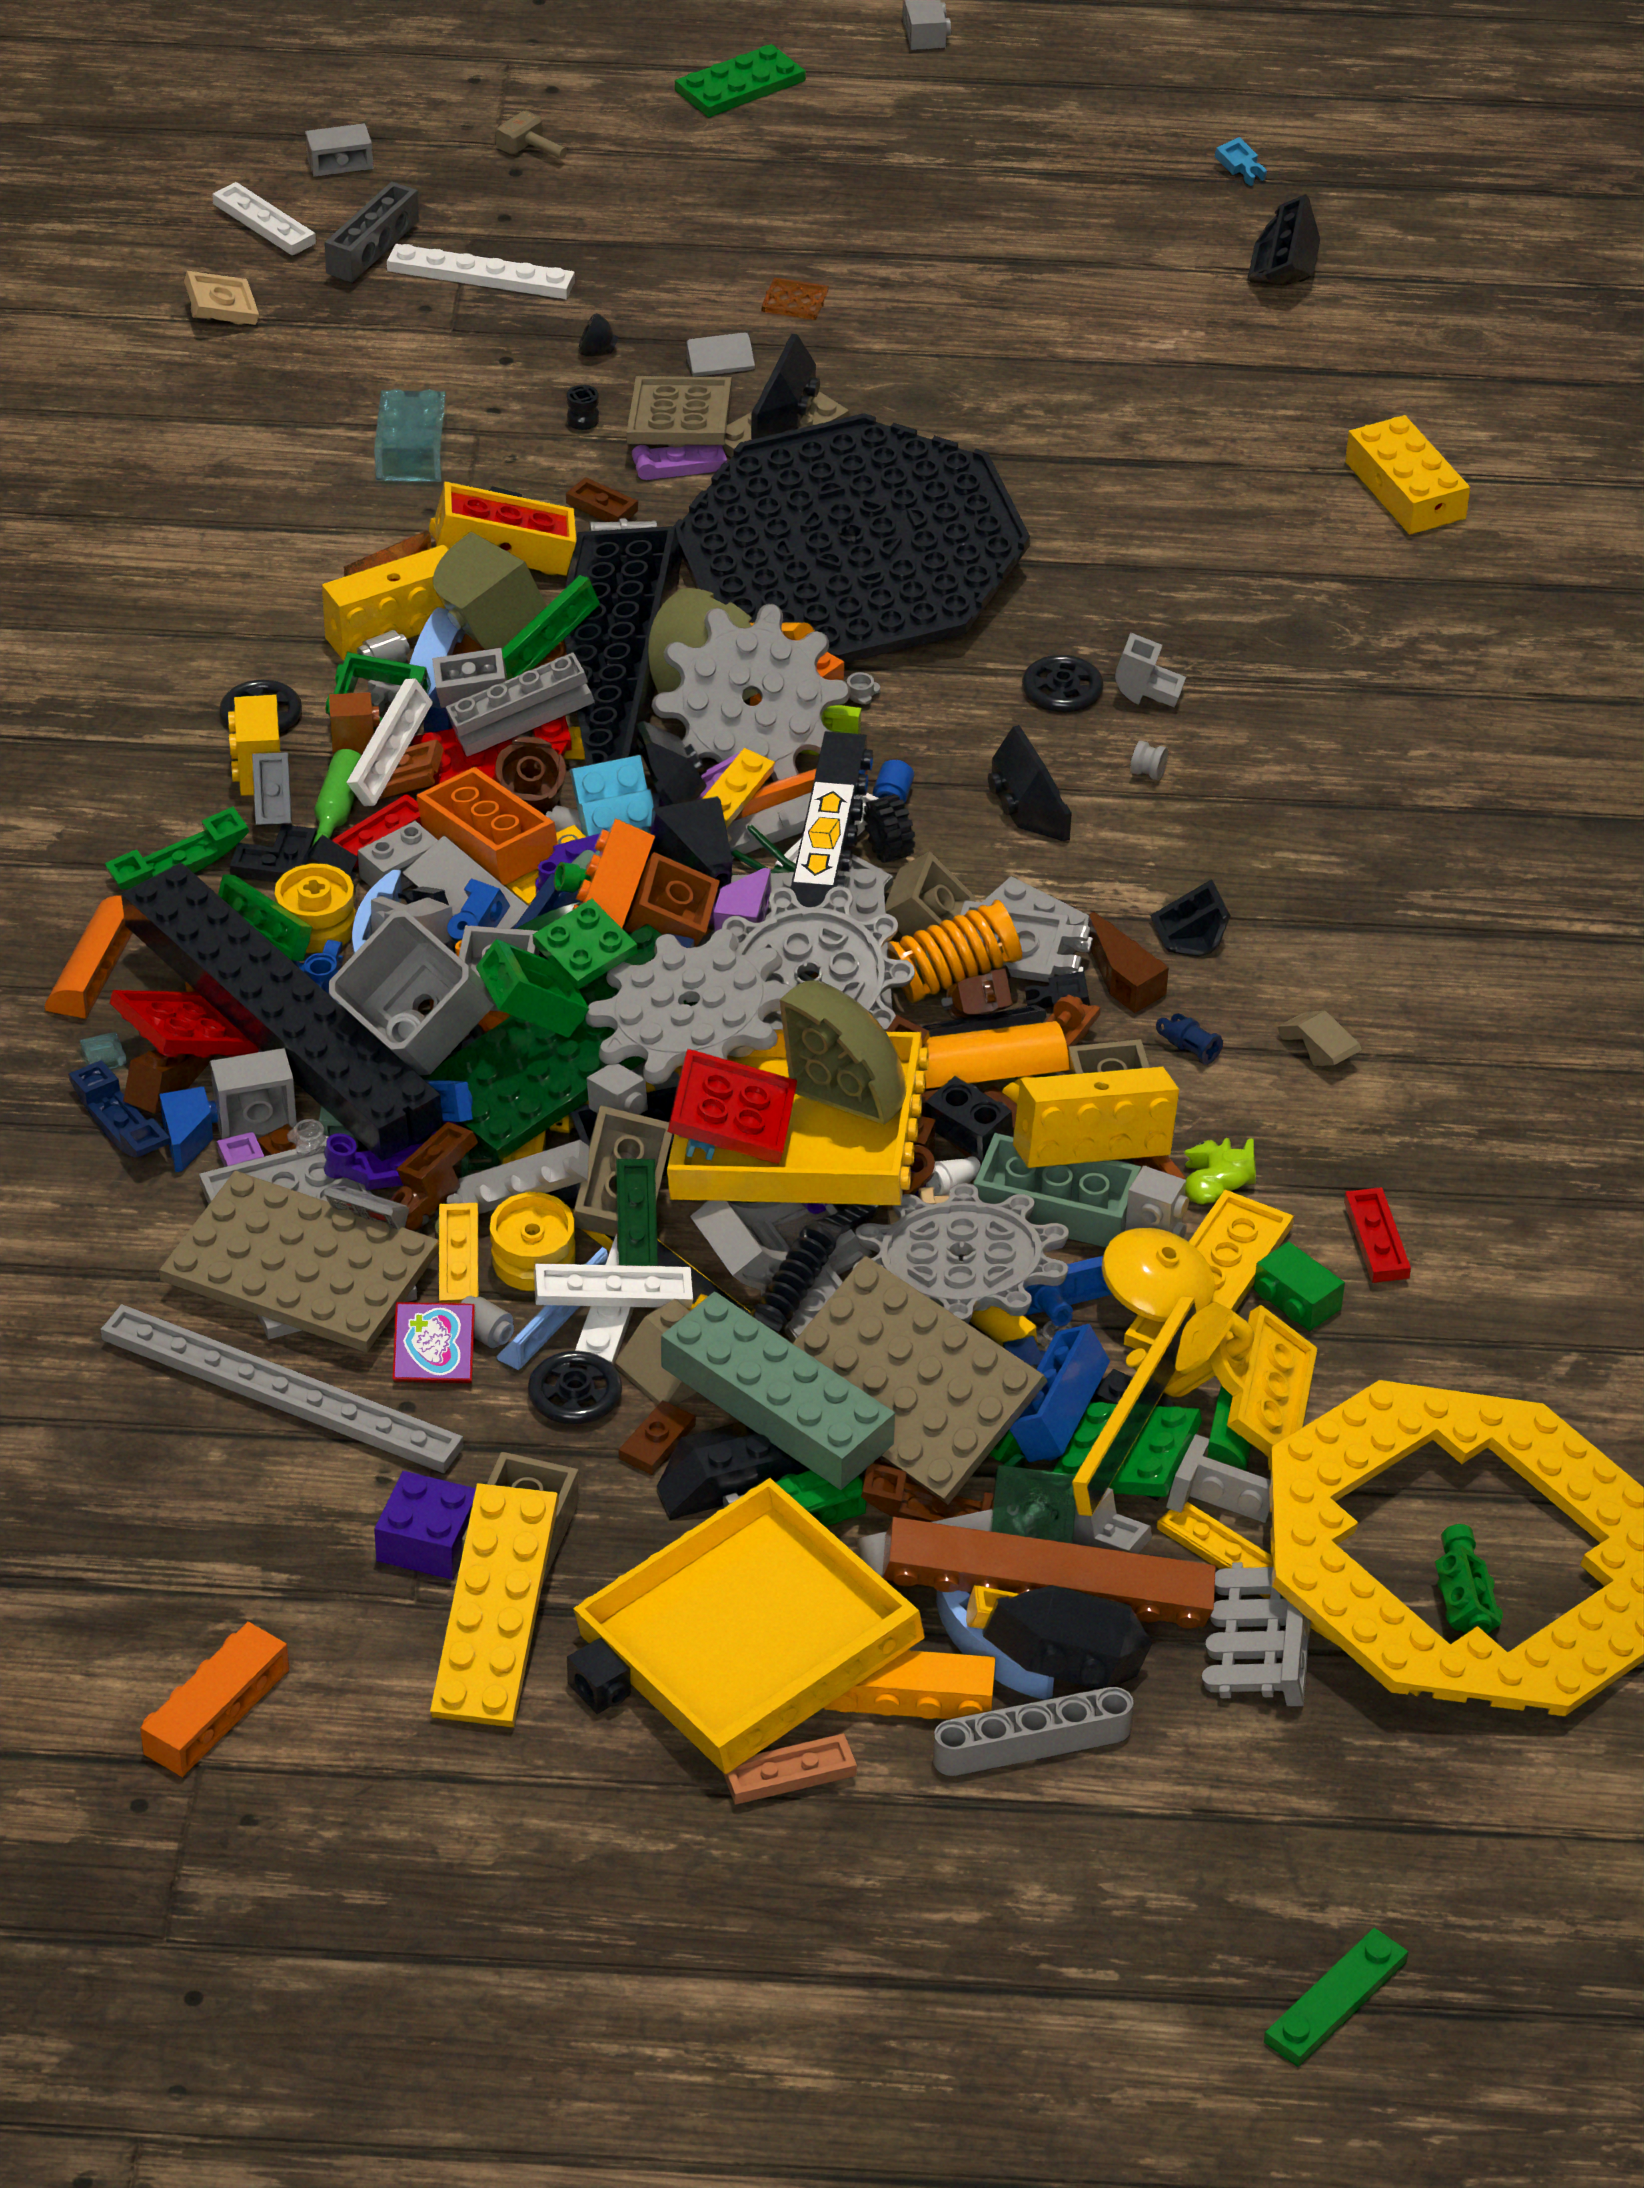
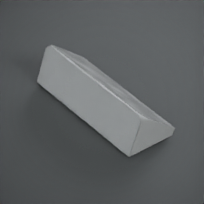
[686,332,755,377]

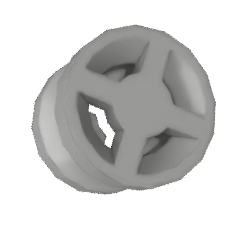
[1130,740,1168,781]

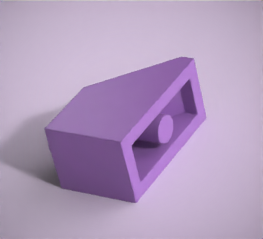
[709,868,772,932]

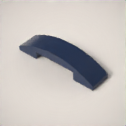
[68,1060,171,1157]

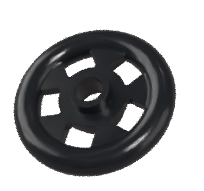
[1022,655,1104,712]
[219,679,302,734]
[528,1351,622,1424]

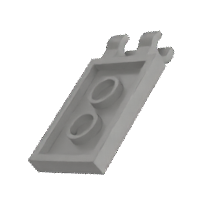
[952,900,1093,982]

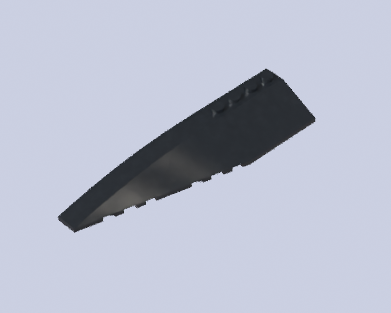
[564,526,682,766]

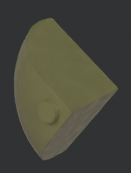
[433,531,563,650]
[648,588,759,701]
[780,980,906,1125]

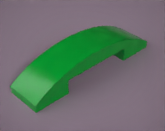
[105,807,249,890]

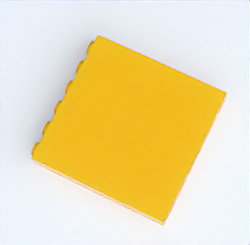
[667,1029,929,1205]
[573,1478,925,1775]

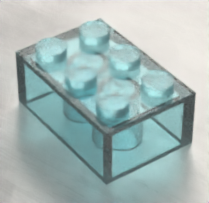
[374,389,447,482]

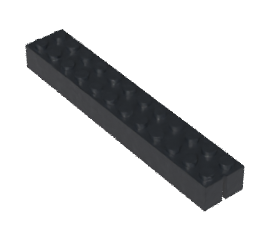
[121,862,443,1161]

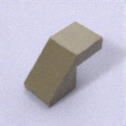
[1277,1011,1362,1066]

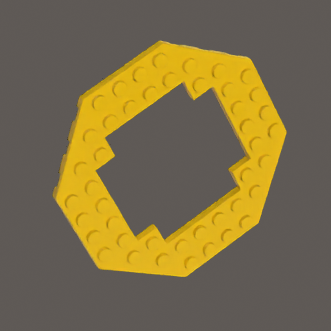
[1268,1380,1644,1717]

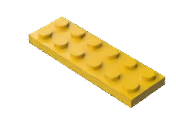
[1124,1189,1294,1353]
[430,1483,559,1728]

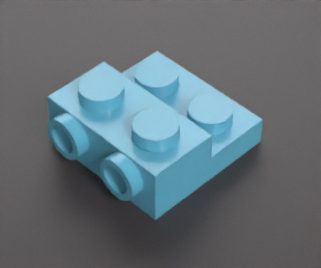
[570,755,654,837]

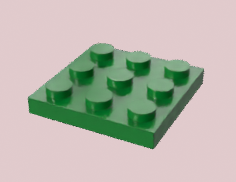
[1050,1402,1202,1497]

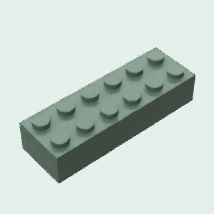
[661,1291,895,1490]

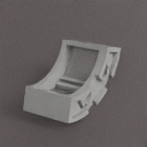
[690,1200,872,1290]

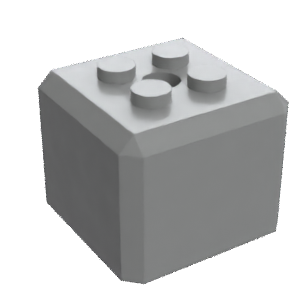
[329,910,494,1075]

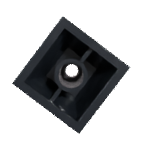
[649,796,733,889]

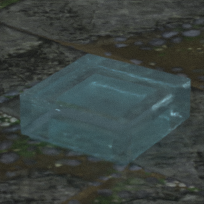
[80,1032,127,1069]

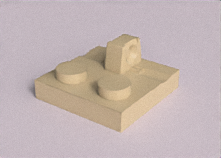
[184,271,259,325]

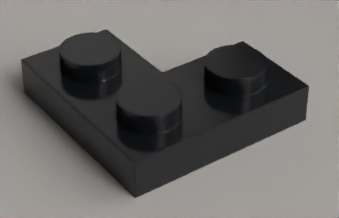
[229,824,317,882]

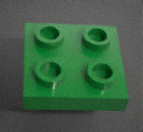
[532,898,637,990]

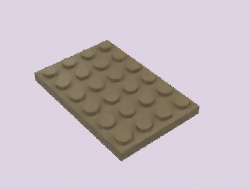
[159,1170,439,1353]
[793,1255,1048,1505]

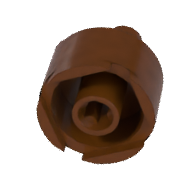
[492,737,566,815]

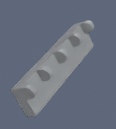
[726,792,811,859]
[447,1140,589,1214]

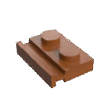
[379,739,444,799]

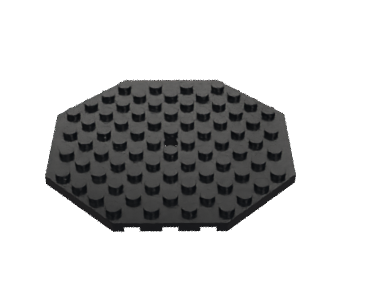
[674,413,1030,663]

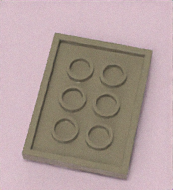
[626,376,732,448]

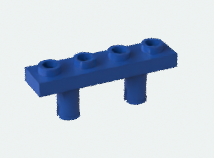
[1023,1256,1128,1327]

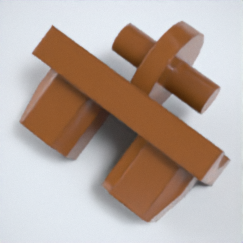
[1046,994,1101,1049]

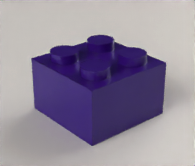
[374,1471,476,1580]

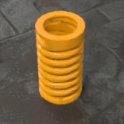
[887,899,1022,1003]

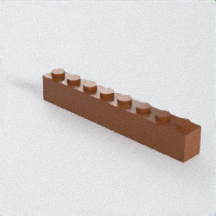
[882,1517,1216,1628]

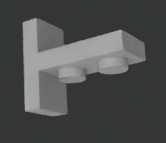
[1166,1434,1271,1523]

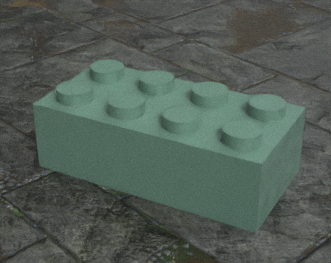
[974,1133,1141,1247]

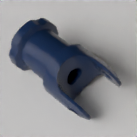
[1156,1013,1223,1065]

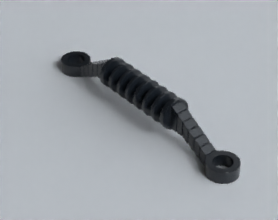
[751,1204,882,1335]

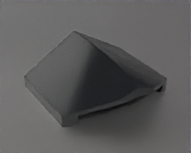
[1150,879,1231,957]

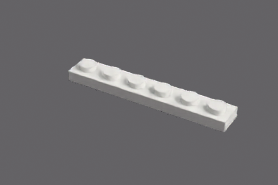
[387,244,575,299]

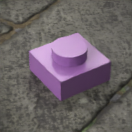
[217,1132,264,1167]

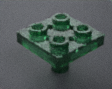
[989,1465,1076,1544]

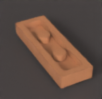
[723,1733,857,1805]

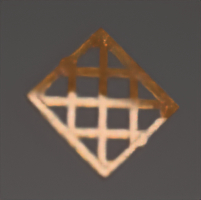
[761,277,829,320]

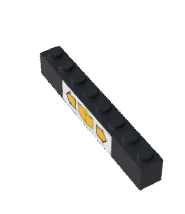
[790,731,873,907]

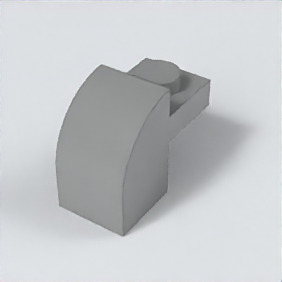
[1115,633,1186,707]
[371,896,452,944]
[1057,1485,1152,1554]

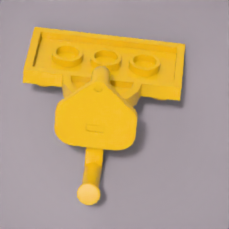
[1126,1302,1318,1457]

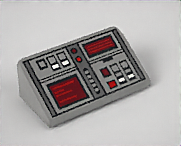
[324,1186,409,1230]

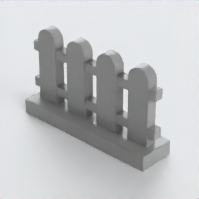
[1202,1562,1311,1706]

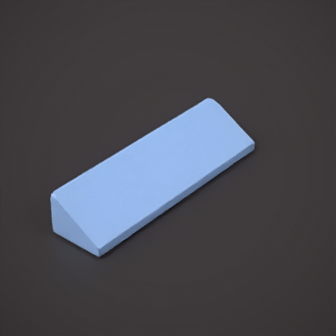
[496,1247,608,1370]

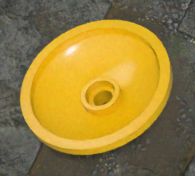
[1102,1228,1215,1323]

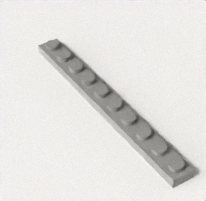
[101,1304,464,1473]

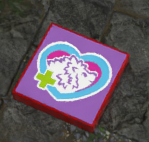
[393,1302,475,1384]

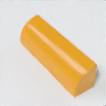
[922,1021,1070,1089]

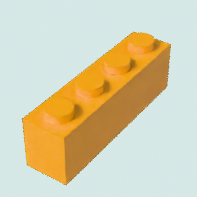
[824,1650,995,1719]

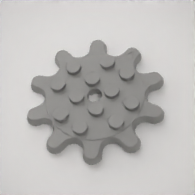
[652,604,851,782]
[722,886,915,1032]
[585,929,792,1084]
[853,1183,1069,1324]

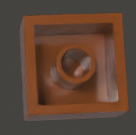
[623,852,720,947]

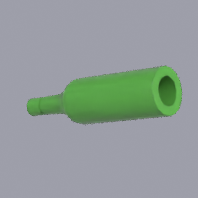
[313,749,362,845]

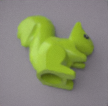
[1184,1138,1256,1205]

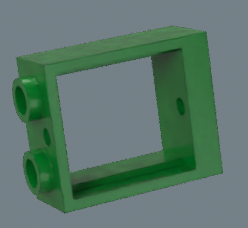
[325,652,431,736]
[476,939,590,1038]

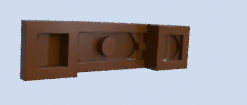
[861,1463,1023,1522]

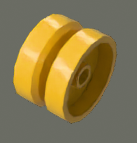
[274,863,356,953]
[490,1192,576,1291]

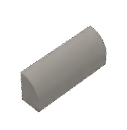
[402,836,528,929]

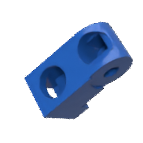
[447,878,510,945]

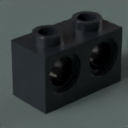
[925,1076,1013,1162]

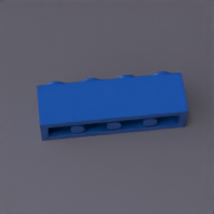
[1010,1324,1110,1462]

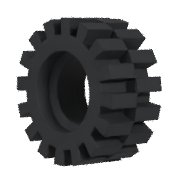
[864,794,915,863]

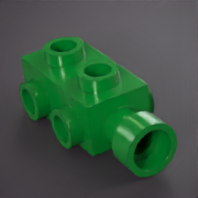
[1435,1524,1503,1634]

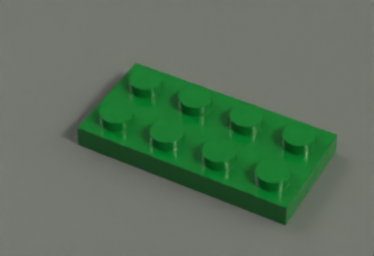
[675,44,806,118]

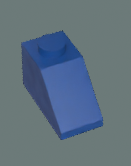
[159,1086,218,1172]

